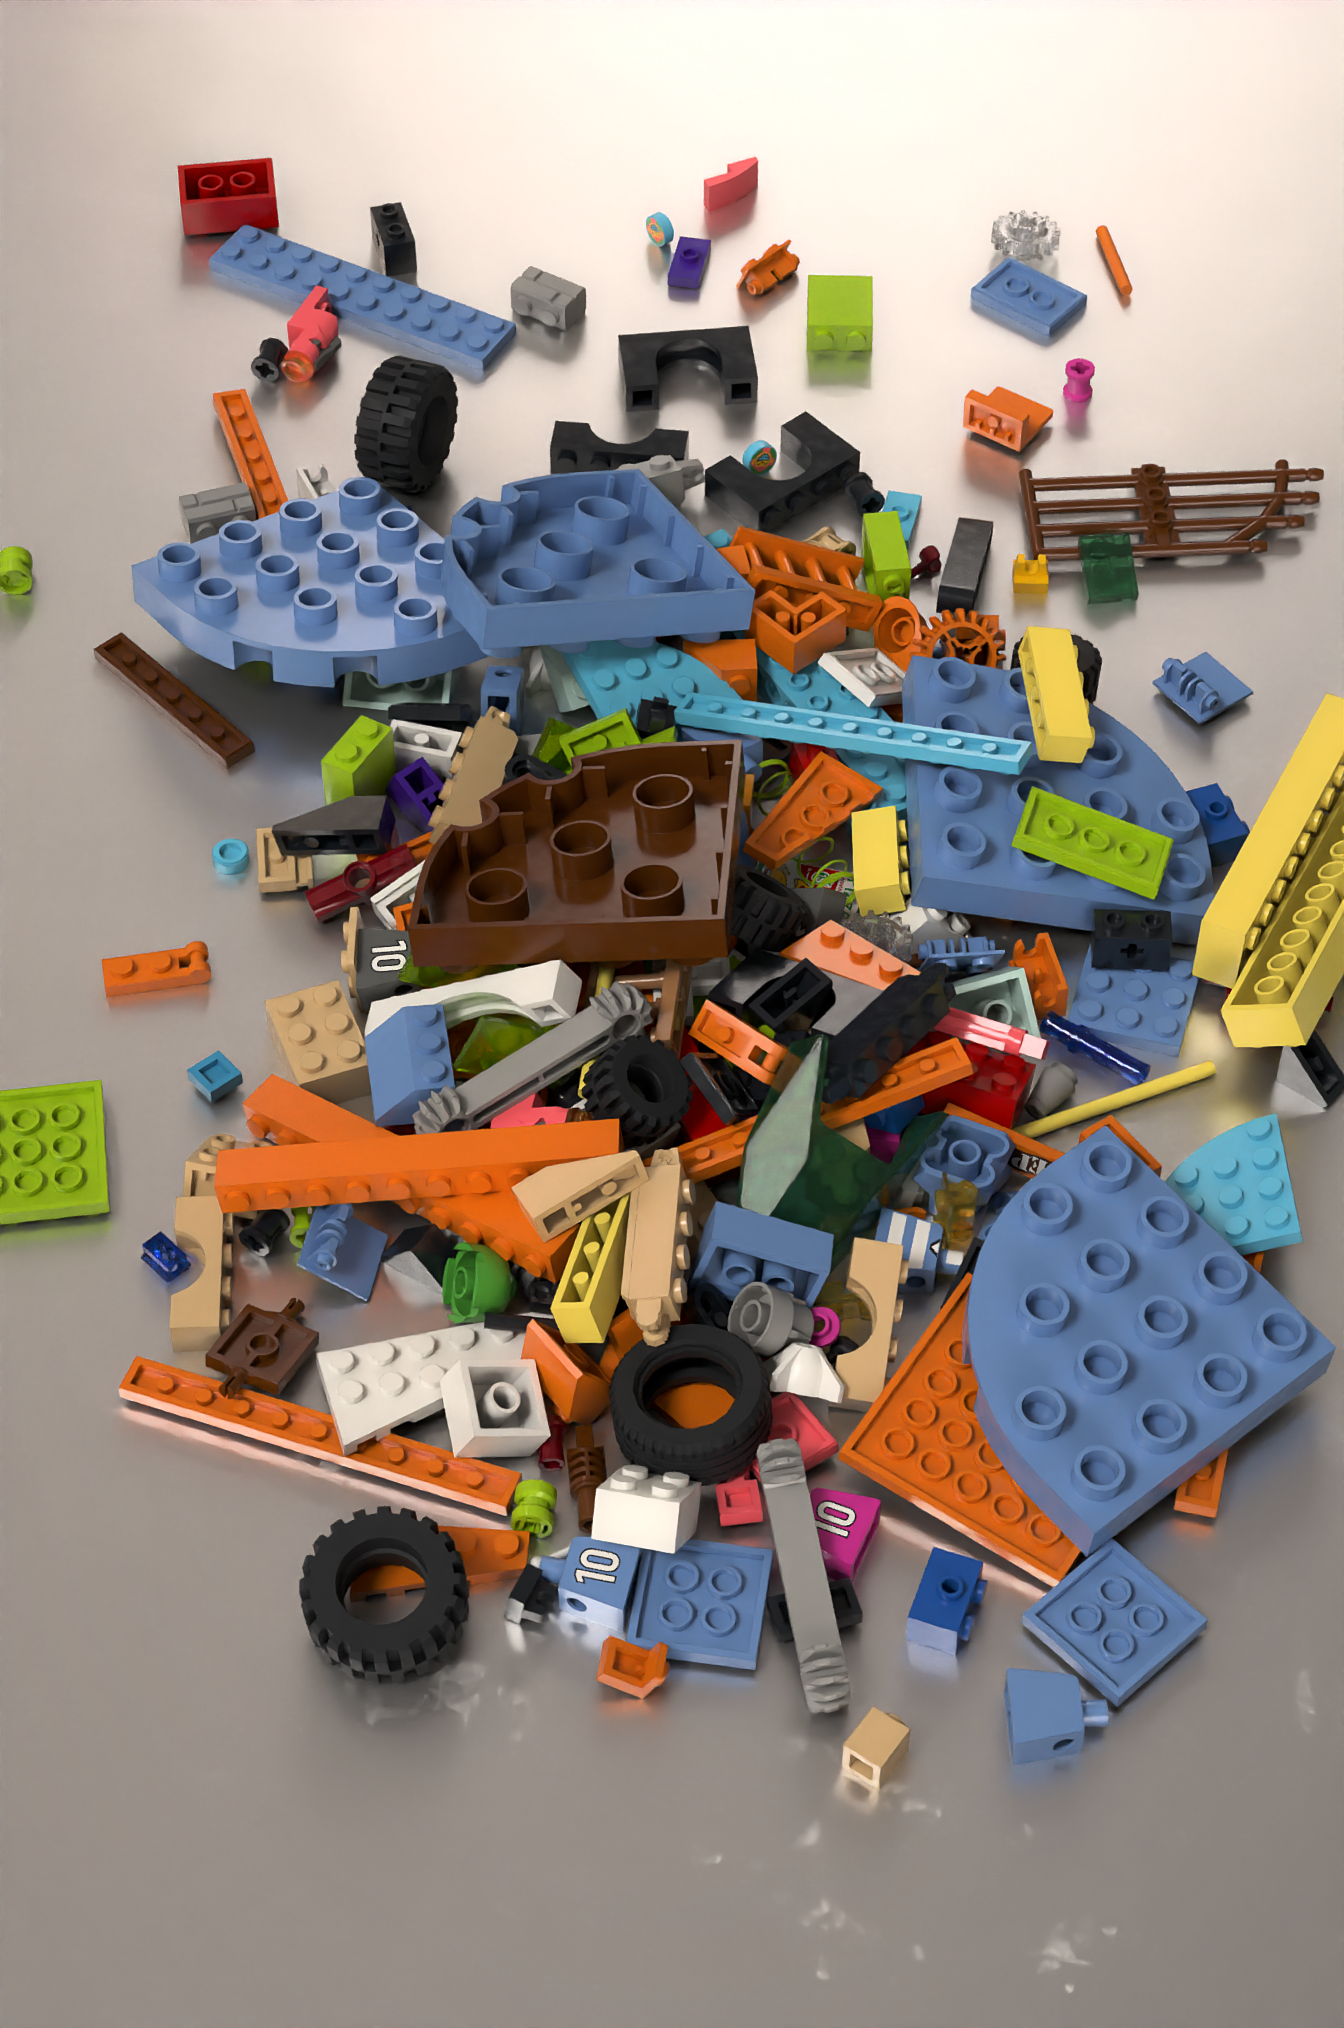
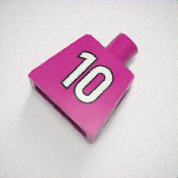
[810,1487,881,1583]

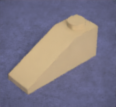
[511,1150,650,1243]

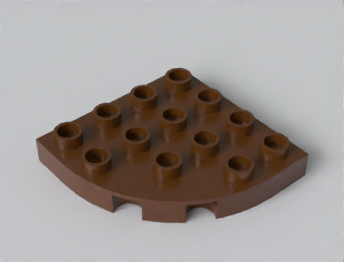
[408,739,746,974]

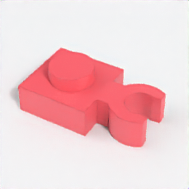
[715,1466,763,1527]

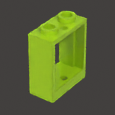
[861,511,911,602]

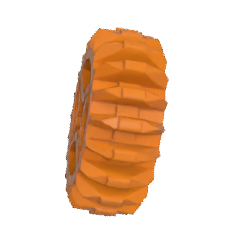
[910,608,1006,670]

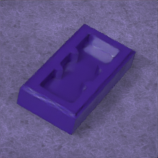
[668,236,711,289]

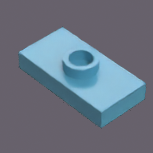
[882,490,922,549]

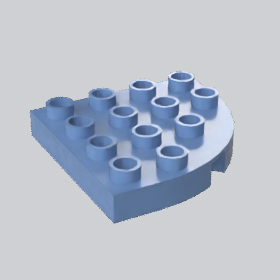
[440,469,755,659]
[131,477,489,687]
[902,655,1215,946]
[962,1125,1336,1557]

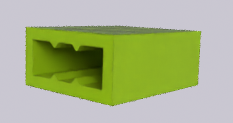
[807,275,873,352]
[321,715,396,805]

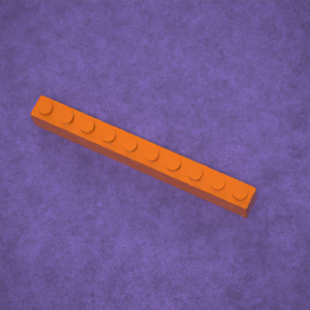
[242,1074,580,1284]
[214,1118,624,1213]

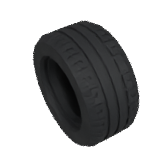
[609,1324,773,1486]

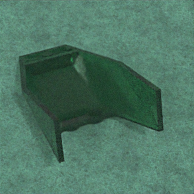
[736,1034,949,1276]

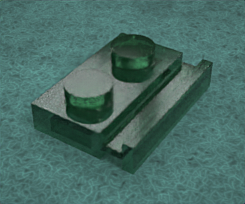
[1078,532,1139,604]

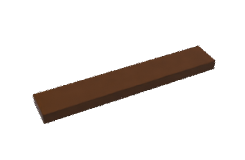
[94,632,255,769]

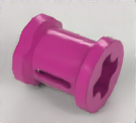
[1063,358,1095,403]

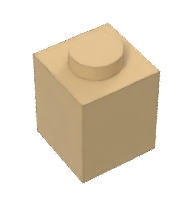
[842,1706,910,1790]

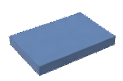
[971,257,1087,336]

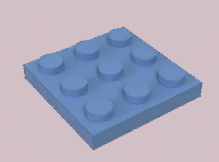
[1065,943,1200,1057]
[1022,1538,1208,1707]
[626,1539,773,1670]

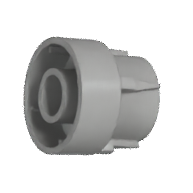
[728,1282,814,1358]

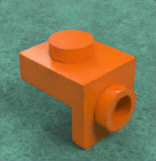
[596,1635,669,1699]

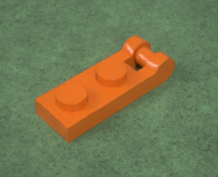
[101,941,212,997]
[688,999,792,1086]

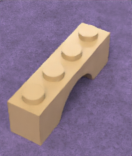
[169,1195,235,1352]
[828,1237,909,1413]

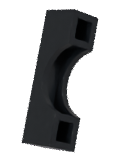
[550,421,689,474]

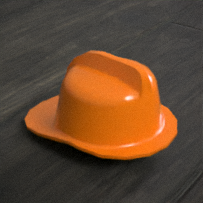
[873,596,928,672]

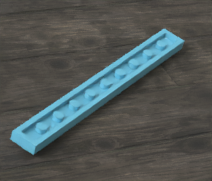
[674,692,1032,775]

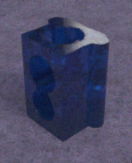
[141,1231,191,1283]

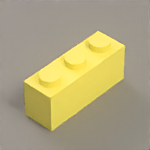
[851,806,911,917]

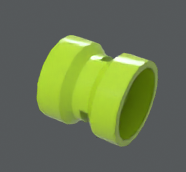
[0,546,33,595]
[511,1479,557,1539]

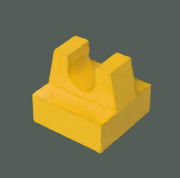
[1012,554,1049,594]

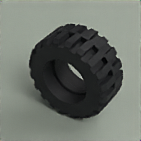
[354,355,458,493]
[299,1506,470,1683]

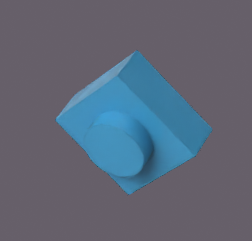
[187,1050,243,1102]

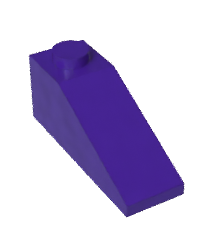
[385,756,444,834]

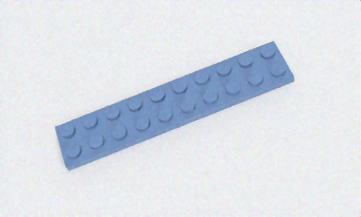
[209,225,516,371]

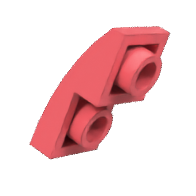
[704,157,758,212]

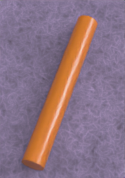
[1095,225,1133,295]

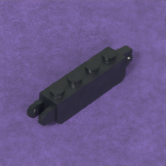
[809,962,956,1104]

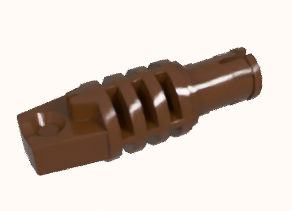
[567,1425,607,1534]

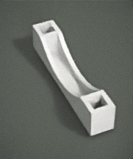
[363,959,582,1042]

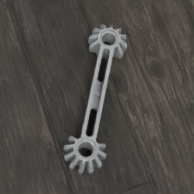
[412,981,653,1134]
[757,1438,852,1713]

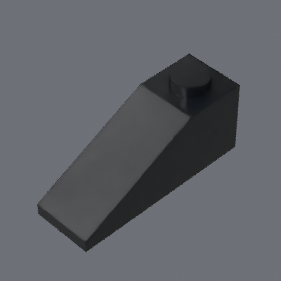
[272,795,396,856]

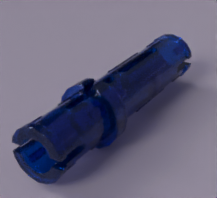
[1039,1010,1151,1086]

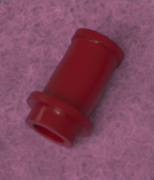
[538,1415,567,1472]

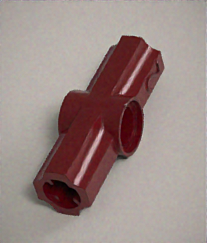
[305,844,417,923]

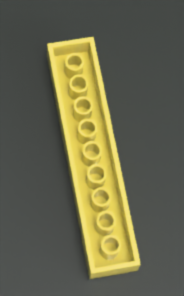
[1192,693,1344,989]
[1220,789,1344,1048]

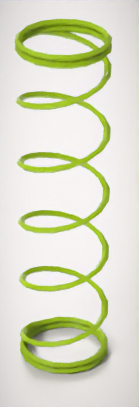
[754,759,856,906]

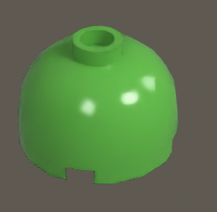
[442,1242,517,1325]

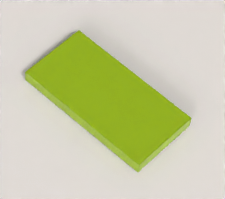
[1011,786,1174,900]

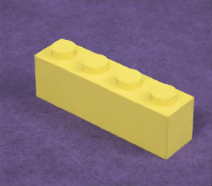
[1018,626,1095,763]
[550,1191,631,1343]

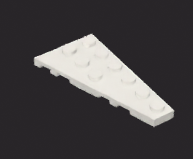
[316,1312,554,1457]

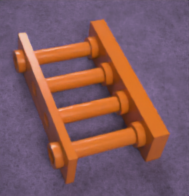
[729,526,883,632]

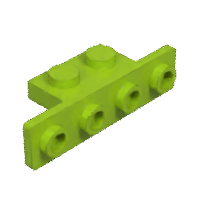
[559,708,678,775]

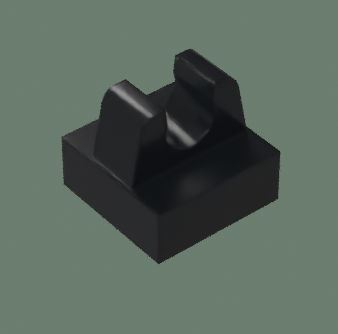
[635,696,677,739]
[504,1563,557,1624]

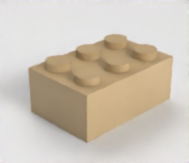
[264,980,371,1105]

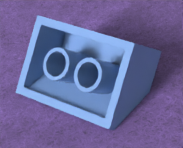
[365,1004,455,1127]
[687,1201,834,1309]

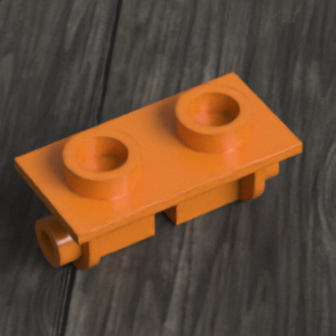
[736,239,800,295]

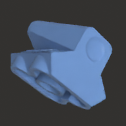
[912,1115,1015,1225]

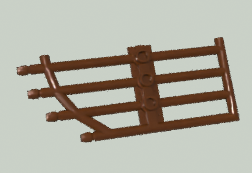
[1019,459,1324,561]

